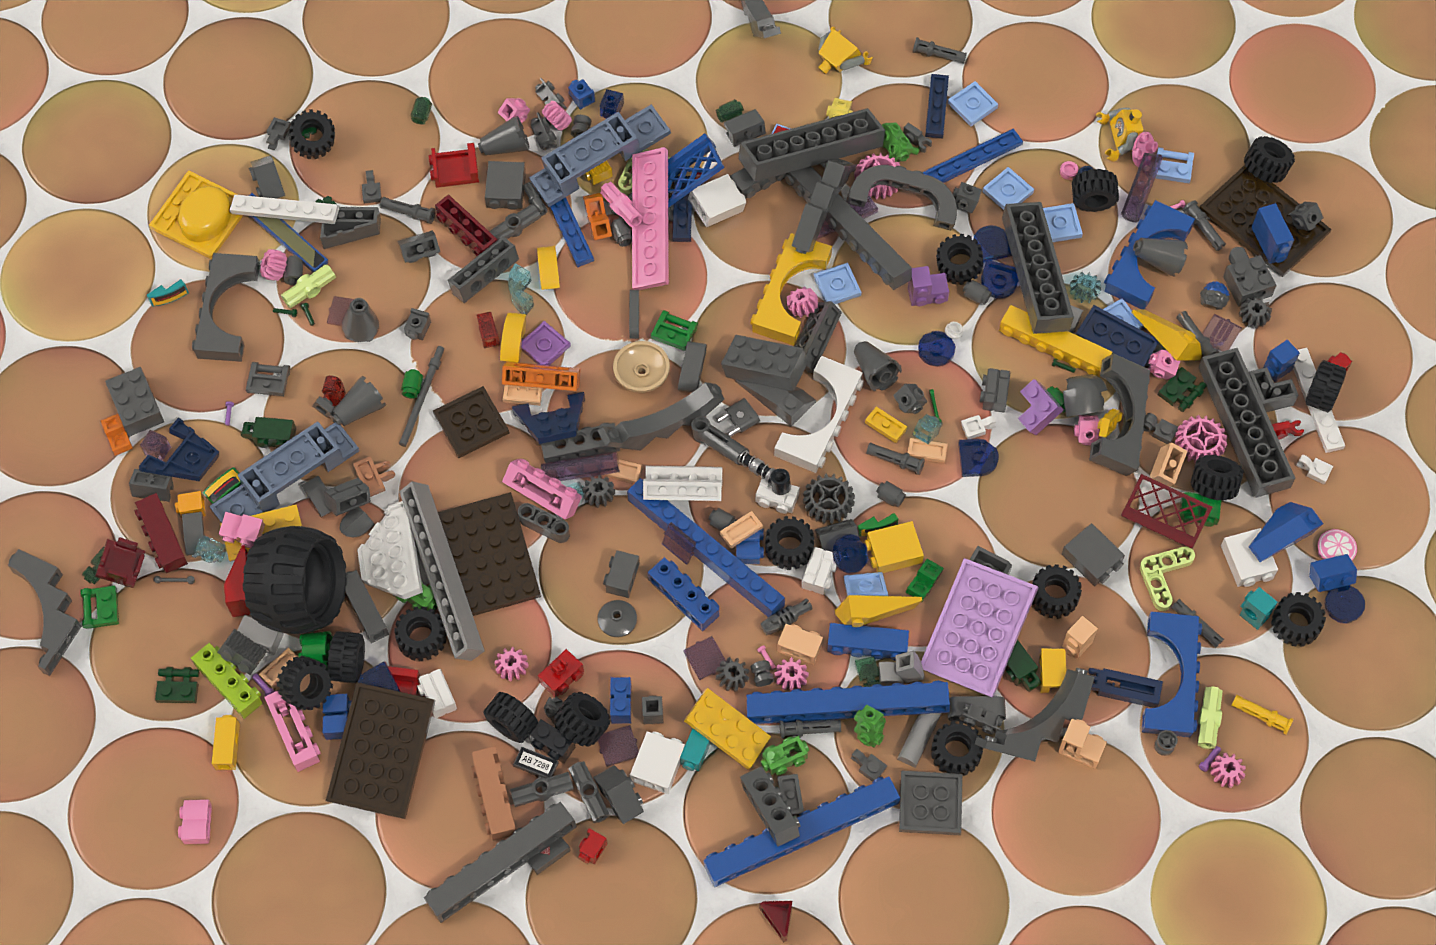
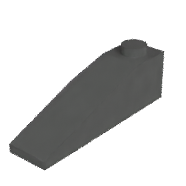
[735,379,816,427]

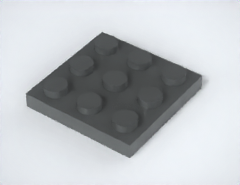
[899,771,963,835]

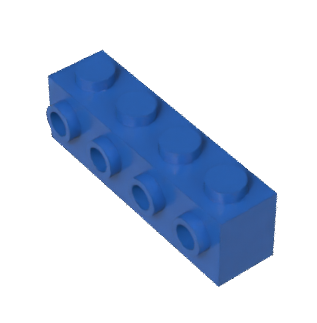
[648,557,719,632]

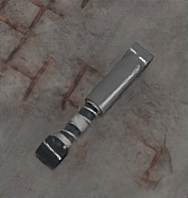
[691,417,791,495]

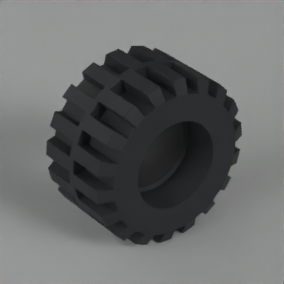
[289,109,335,159]
[1244,136,1295,183]
[1072,169,1119,212]
[936,234,984,285]
[1306,360,1346,413]
[1191,455,1244,501]
[765,516,814,570]
[1032,564,1082,619]
[1271,592,1326,647]
[394,606,447,661]
[328,631,365,683]
[277,656,333,710]
[483,692,538,743]
[555,692,610,747]
[931,721,983,776]

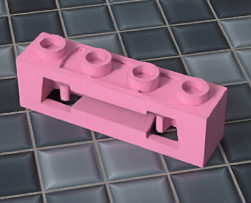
[502,459,582,520]
[265,691,321,772]

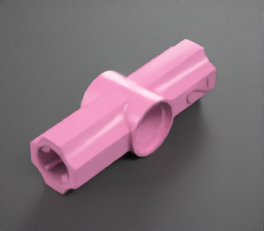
[600,182,643,228]

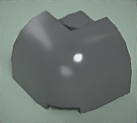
[1063,374,1108,417]

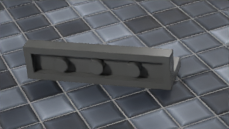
[795,301,842,373]

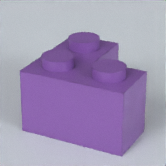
[908,266,949,306]
[1018,379,1064,435]

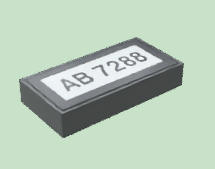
[513,747,559,779]

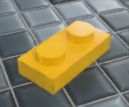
[865,406,907,443]

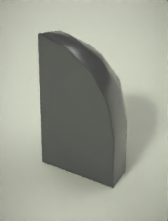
[340,507,375,538]

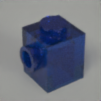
[599,89,624,119]

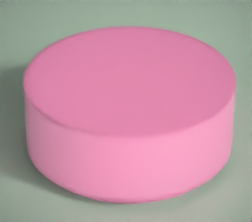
[1060,161,1079,180]

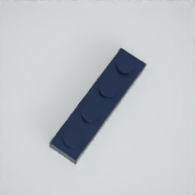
[925,74,949,139]
[673,176,692,242]

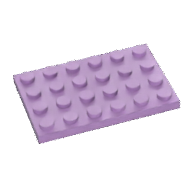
[921,558,1038,697]

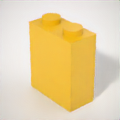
[865,521,924,573]

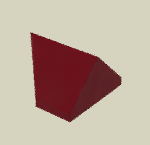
[759,901,793,943]

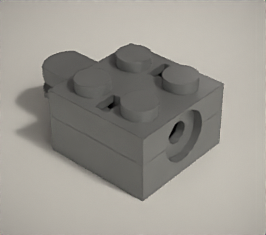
[1223,247,1277,307]

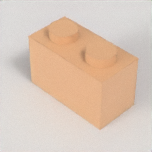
[1149,442,1187,487]
[1062,616,1098,659]
[777,624,823,665]

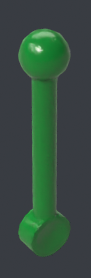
[929,389,942,425]

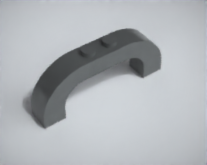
[846,165,957,231]

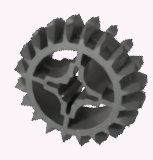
[803,473,855,524]

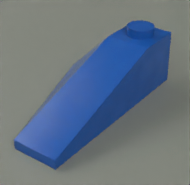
[1249,502,1324,562]

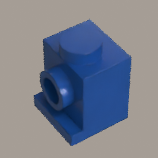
[568,79,595,110]

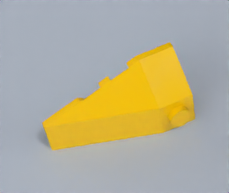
[1131,309,1202,361]
[835,595,922,627]

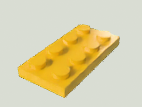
[220,504,302,562]
[684,688,771,770]

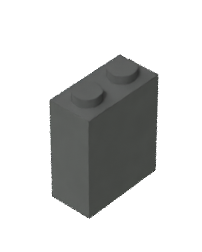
[485,161,526,210]
[1062,523,1125,586]

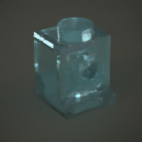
[912,414,943,444]
[192,535,226,563]

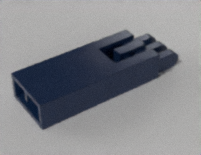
[1088,668,1163,708]

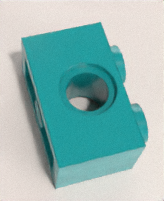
[1239,587,1278,630]

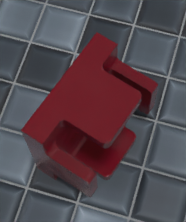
[95,537,145,588]

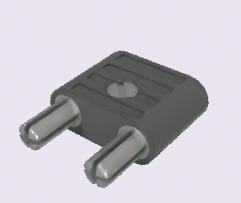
[716,398,760,437]

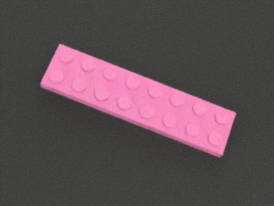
[632,147,669,290]

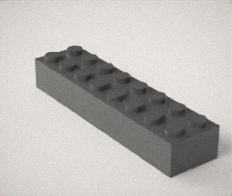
[739,108,885,182]
[1002,202,1074,334]
[1198,347,1295,498]

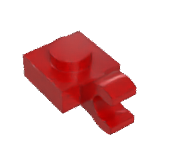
[1272,420,1304,440]

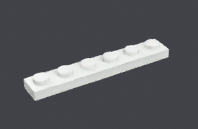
[230,194,339,224]
[1293,348,1345,453]

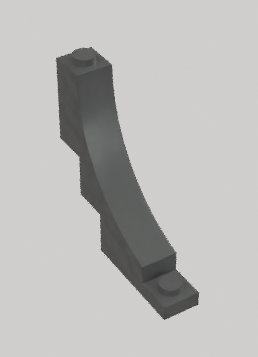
[741,0,781,38]
[792,159,857,254]
[598,382,725,451]
[8,549,82,676]
[975,667,1094,762]

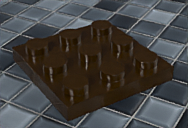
[433,386,510,458]

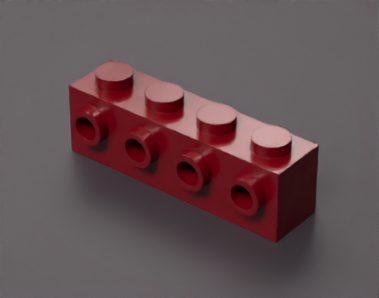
[435,194,497,256]
[134,493,188,574]

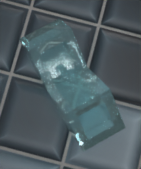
[508,263,534,316]

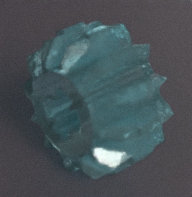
[1070,272,1101,303]

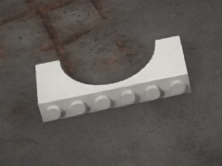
[774,356,864,473]

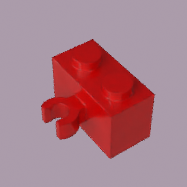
[538,649,584,697]

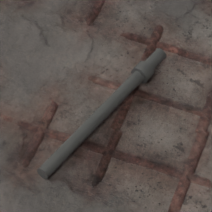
[399,346,444,447]

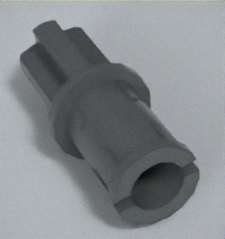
[523,182,548,216]

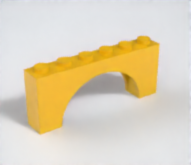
[750,233,832,346]

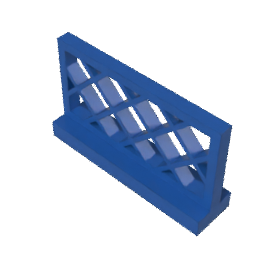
[668,133,725,208]

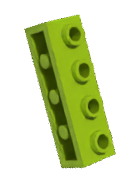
[191,643,263,719]

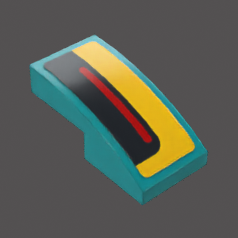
[146,279,189,307]

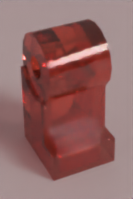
[476,311,500,349]
[322,375,346,406]

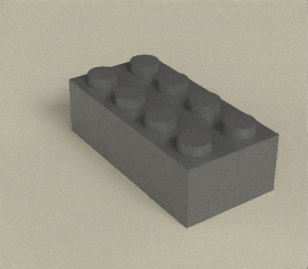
[721,335,808,392]

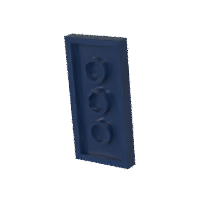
[1076,305,1159,367]

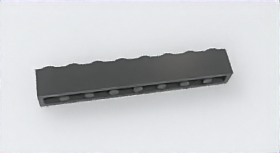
[424,801,577,923]

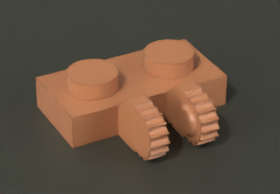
[353,456,395,497]

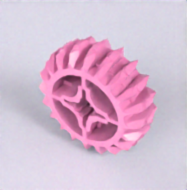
[854,153,900,200]
[1175,415,1227,462]

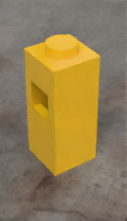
[212,715,240,770]

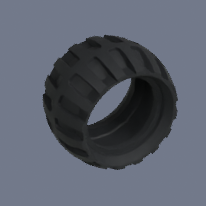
[243,526,347,634]

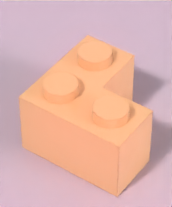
[1058,719,1107,769]

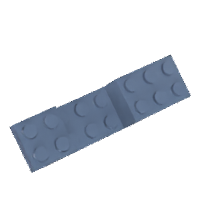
[529,104,671,207]
[209,421,360,523]

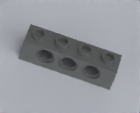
[448,236,519,303]
[541,423,620,467]
[740,766,801,847]

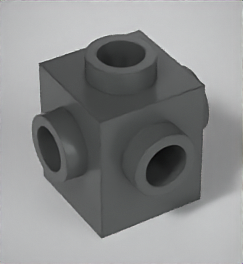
[952,182,982,213]
[1290,201,1324,231]
[893,384,928,414]

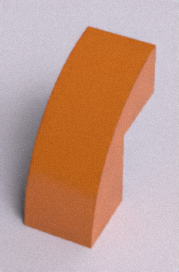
[583,193,612,240]

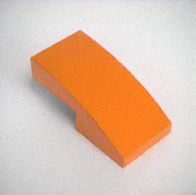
[101,414,133,456]

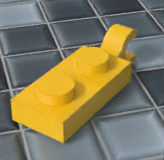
[1098,408,1123,438]

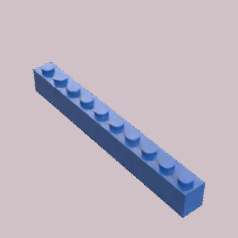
[627,478,785,617]
[746,680,950,724]
[704,777,900,888]

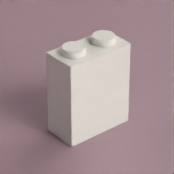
[688,174,746,227]
[1221,528,1278,587]
[630,732,685,795]

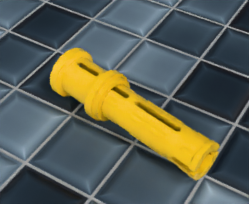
[1231,695,1294,735]

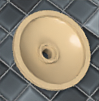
[613,341,670,393]

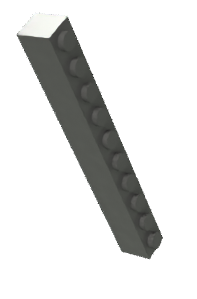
[785,166,912,290]

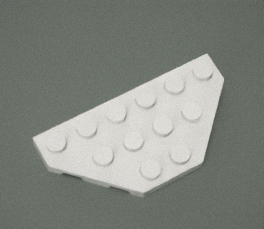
[357,501,423,599]

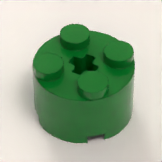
[298,631,333,668]

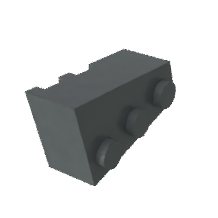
[320,207,381,249]

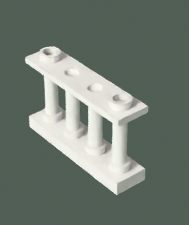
[643,466,722,501]

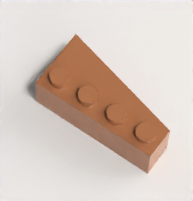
[471,746,516,841]

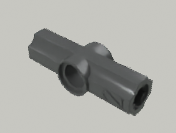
[489,204,541,240]
[568,761,610,823]
[510,772,574,807]

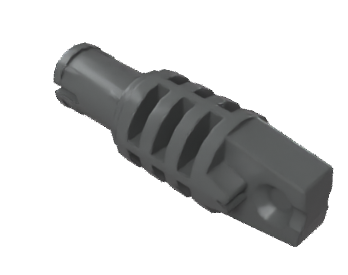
[761,598,813,635]

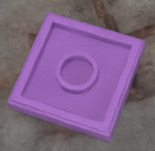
[521,321,571,365]

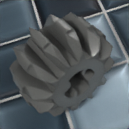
[1239,296,1272,329]
[582,474,615,508]
[715,657,749,691]

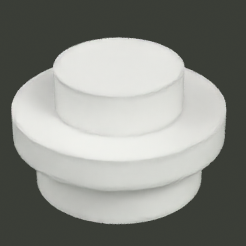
[945,322,963,339]

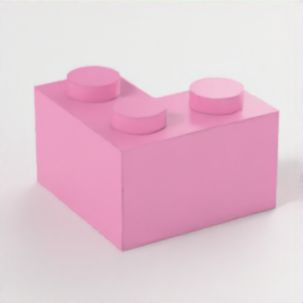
[219,512,265,548]

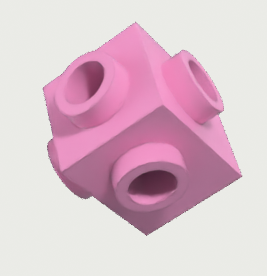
[498,98,530,123]
[1148,350,1180,380]
[1074,415,1102,445]

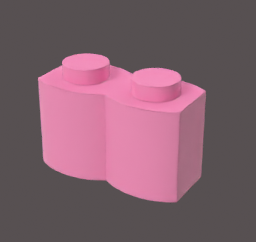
[178,800,212,844]

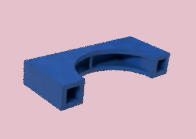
[1104,200,1195,309]
[1142,612,1202,738]

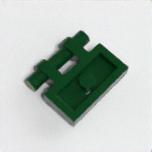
[1158,367,1207,412]
[155,667,200,703]

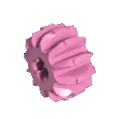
[542,101,572,131]
[260,249,287,281]
[787,286,818,318]
[494,647,529,682]
[775,657,809,692]
[1210,753,1246,788]

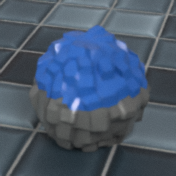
[1200,281,1230,310]

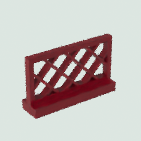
[1121,474,1213,549]

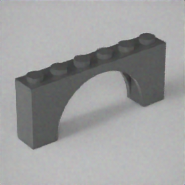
[192,253,260,362]

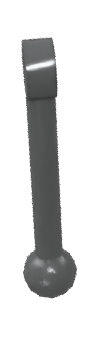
[154,576,195,584]

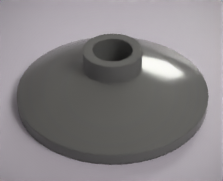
[598,600,637,637]

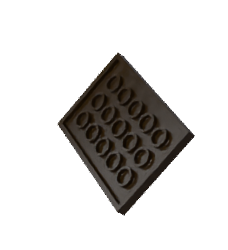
[1199,165,1331,277]
[438,492,541,616]
[326,682,436,819]

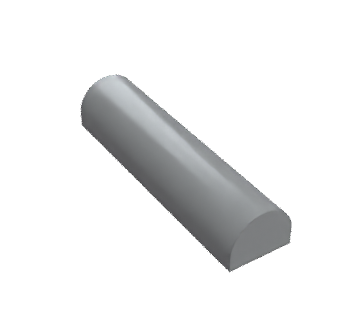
[897,713,942,768]

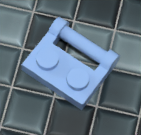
[1154,147,1194,184]

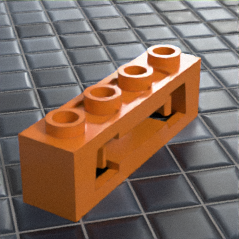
[502,362,581,391]

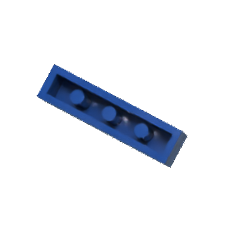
[827,623,909,661]

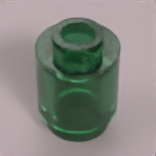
[411,97,432,125]
[716,99,744,123]

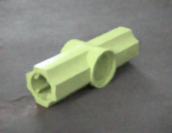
[281,265,336,308]
[1197,686,1223,749]

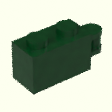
[241,417,296,448]
[1005,639,1041,692]

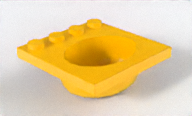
[149,170,243,260]

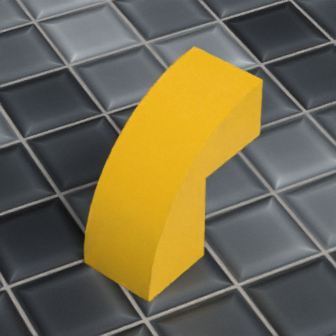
[537,246,560,290]
[500,313,526,363]

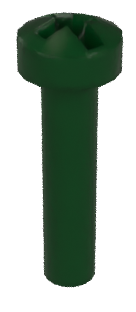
[301,303,315,326]
[273,308,297,317]
[1052,358,1076,373]

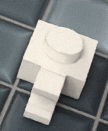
[961,415,996,440]
[1296,455,1333,484]

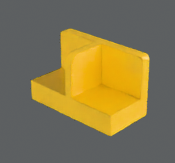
[1039,648,1066,693]

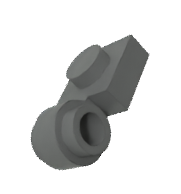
[1143,413,1178,444]

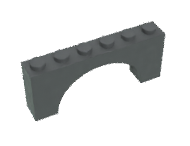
[1089,353,1150,476]

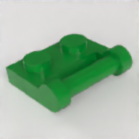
[651,310,698,351]
[80,586,119,629]

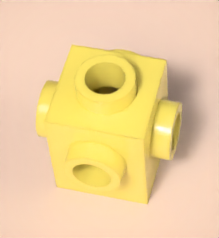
[826,98,853,119]

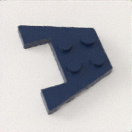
[512,392,585,444]
[139,417,219,482]

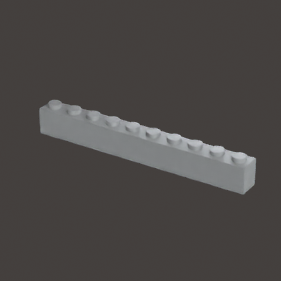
[399,481,485,661]

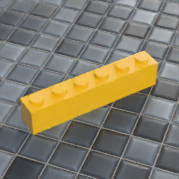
[999,305,1112,378]

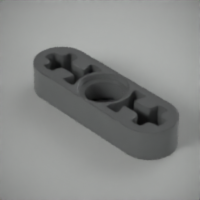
[629,289,639,339]

